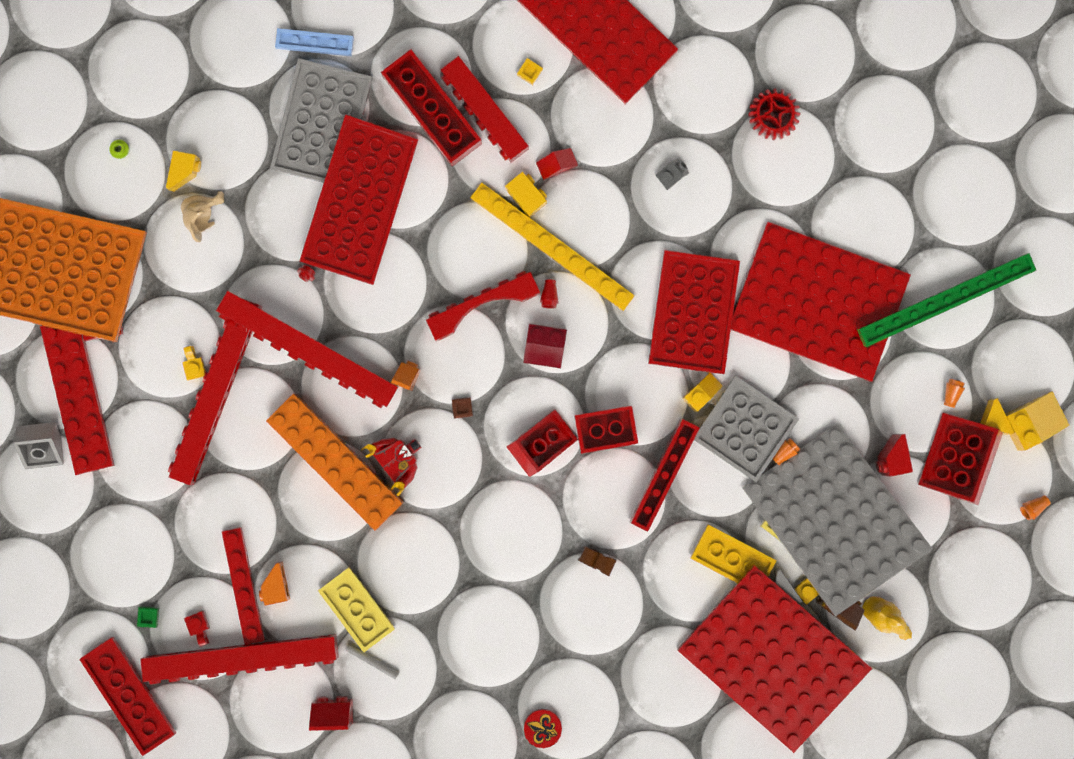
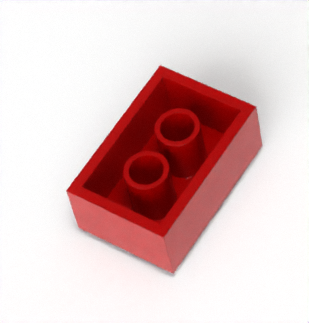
[574,406,639,454]

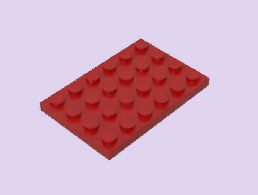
[648,250,740,375]

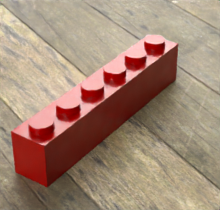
[440,56,529,163]
[629,419,700,532]

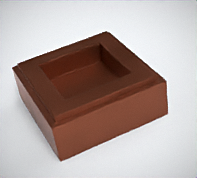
[452,397,473,419]

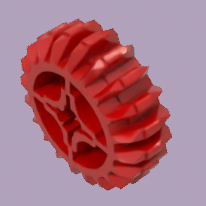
[748,88,801,140]

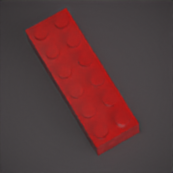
[381,49,482,167]

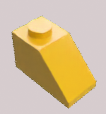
[166,151,201,192]
[682,373,723,412]

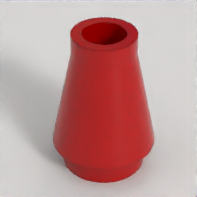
[540,279,559,309]

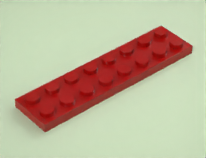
[40,326,115,475]

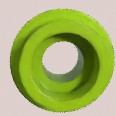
[109,140,129,159]

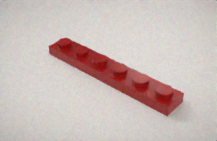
[222,527,265,645]

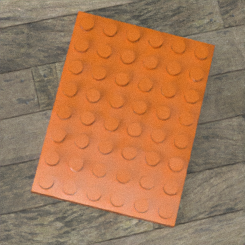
[0,198,147,343]

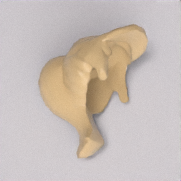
[181,191,224,242]

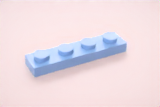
[275,28,354,57]

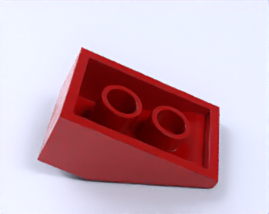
[506,410,578,477]

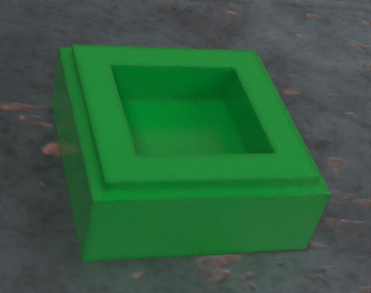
[137,606,159,628]

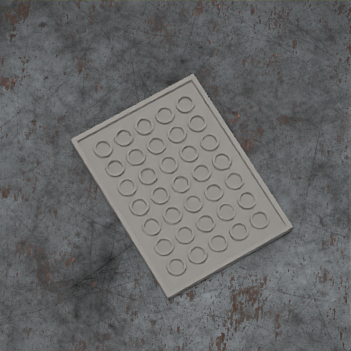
[743,423,933,617]

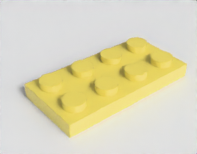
[318,567,395,652]

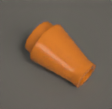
[944,378,965,408]
[773,438,800,465]
[1020,495,1051,520]

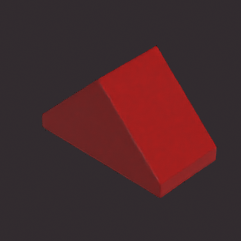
[536,148,578,181]

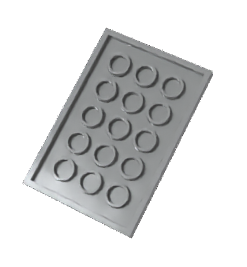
[270,58,373,183]

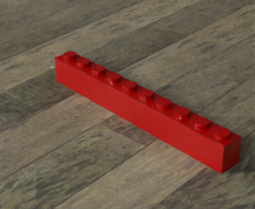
[216,291,398,408]
[168,299,263,485]
[140,634,339,684]

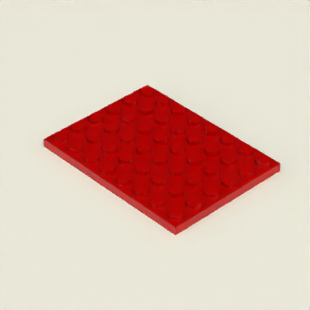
[731,222,911,382]
[677,564,872,753]

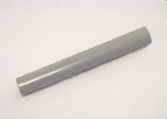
[346,644,399,680]

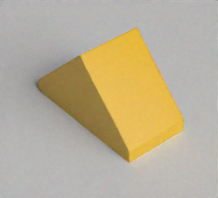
[980,398,1014,435]

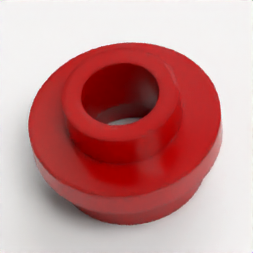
[297,265,316,282]

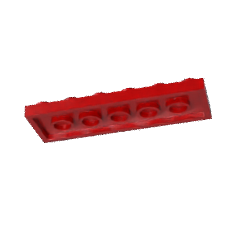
[79,637,176,756]

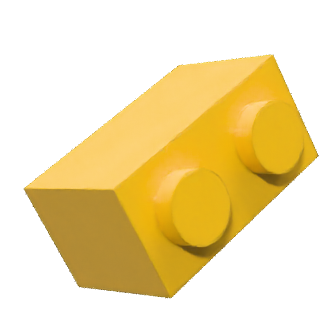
[505,171,547,218]

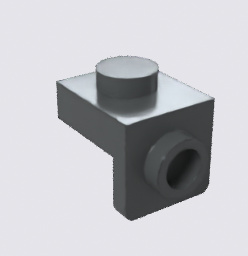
[655,159,689,190]

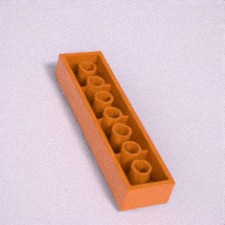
[266,394,404,531]

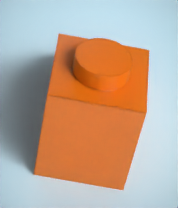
[391,360,421,391]
[259,561,290,606]

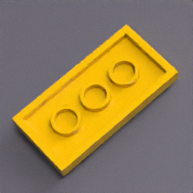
[690,524,777,583]

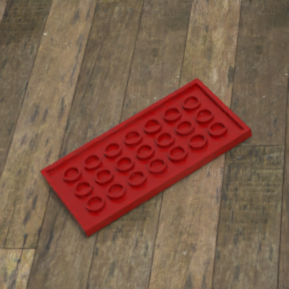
[517,0,678,105]
[299,114,418,285]

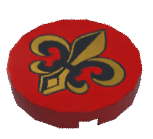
[524,709,562,749]

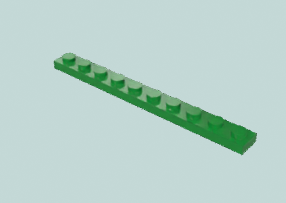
[857,253,1037,347]

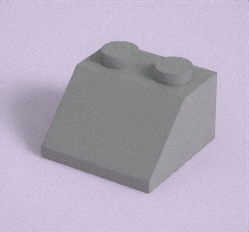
[13,422,64,469]

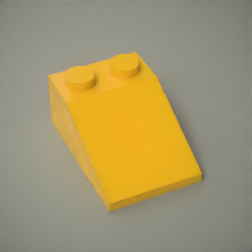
[1005,391,1070,451]

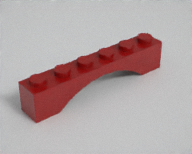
[426,271,540,342]

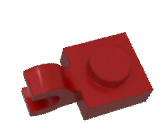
[184,611,210,647]

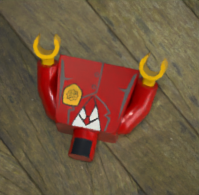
[361,438,422,496]

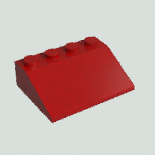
[918,413,1003,505]

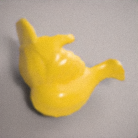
[862,596,912,640]

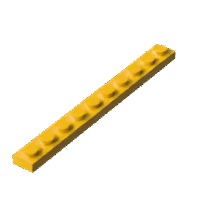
[470,183,635,311]

